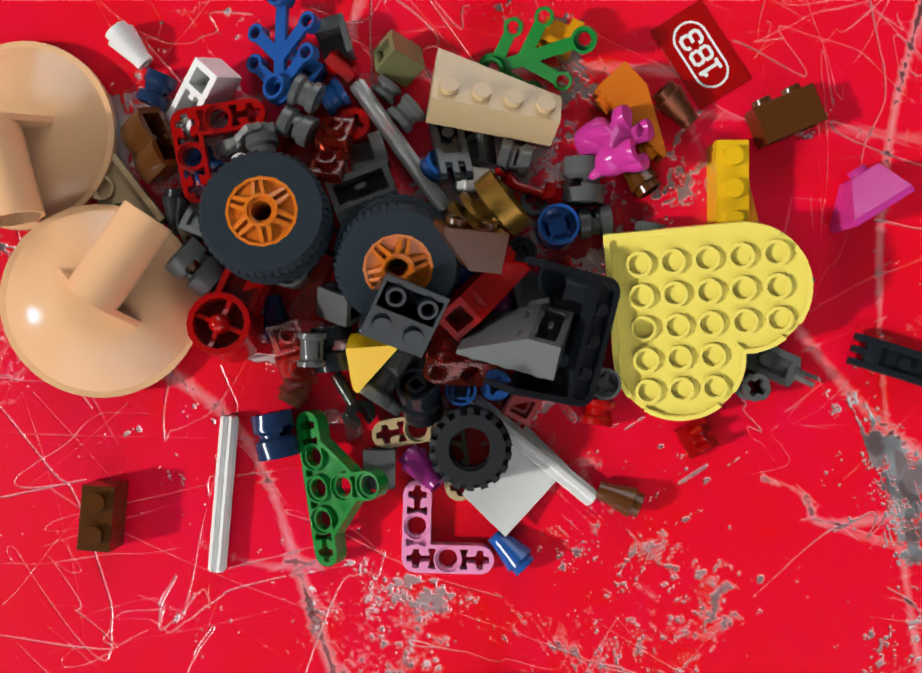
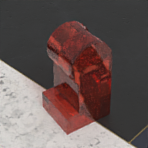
[422,345,489,387]

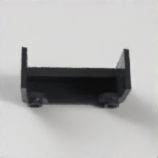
[483,254,620,407]

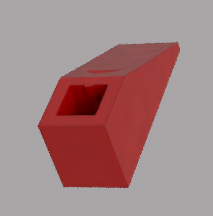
[439,245,530,341]

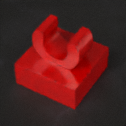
[673,417,719,460]

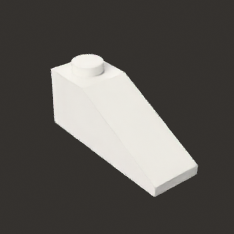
[166,57,242,144]

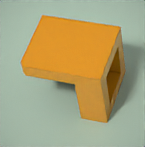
[537,16,584,62]

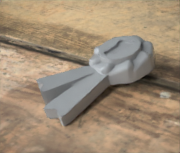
[214,121,275,158]

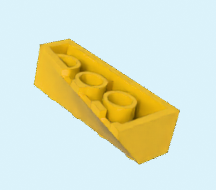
[707,140,759,224]

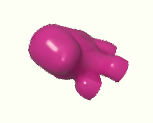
[574,105,655,180]

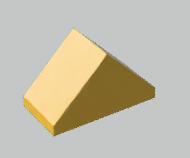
[345,333,397,393]

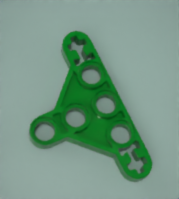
[296,409,389,567]

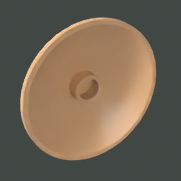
[0,41,118,231]
[0,200,203,398]

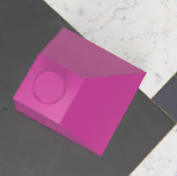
[829,163,915,234]

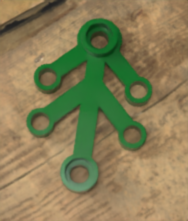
[478,6,598,91]

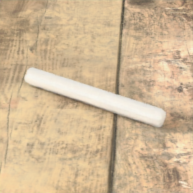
[350,79,450,213]
[469,395,597,506]
[208,415,239,573]

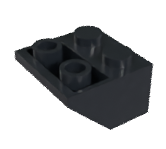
[358,271,450,358]

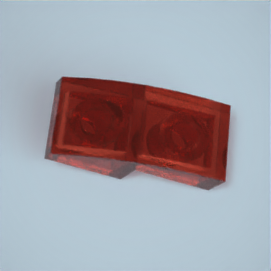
[309,116,356,184]
[265,318,319,394]

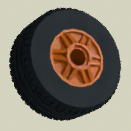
[198,150,334,285]
[334,193,461,313]

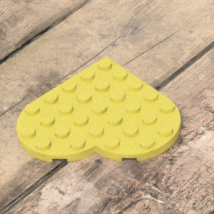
[603,221,813,421]

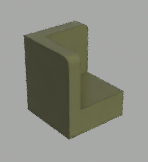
[372,29,425,87]

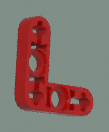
[170,98,267,204]

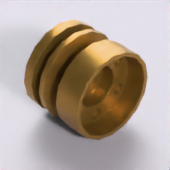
[447,170,533,236]

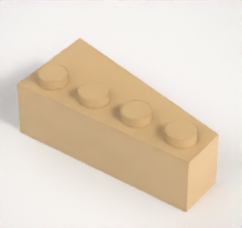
[425,47,562,146]

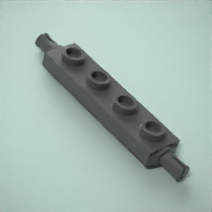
[746,346,817,388]

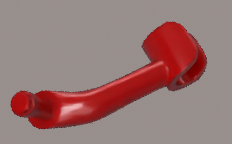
[494,168,563,205]

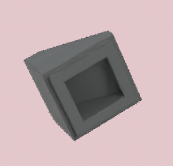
[465,132,497,167]

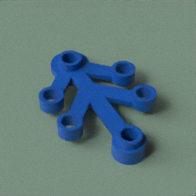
[246,0,321,106]

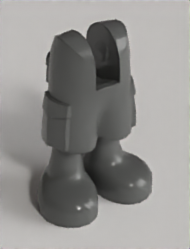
[359,338,432,417]

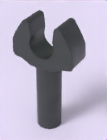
[331,372,375,430]

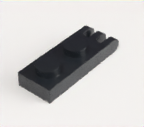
[426,107,474,183]
[845,333,922,387]

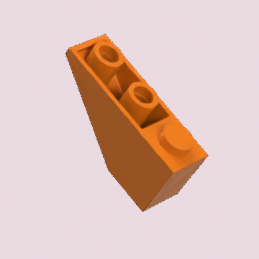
[593,61,667,164]

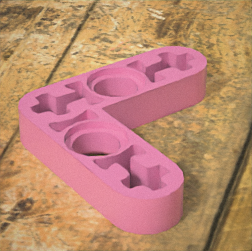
[402,479,494,575]

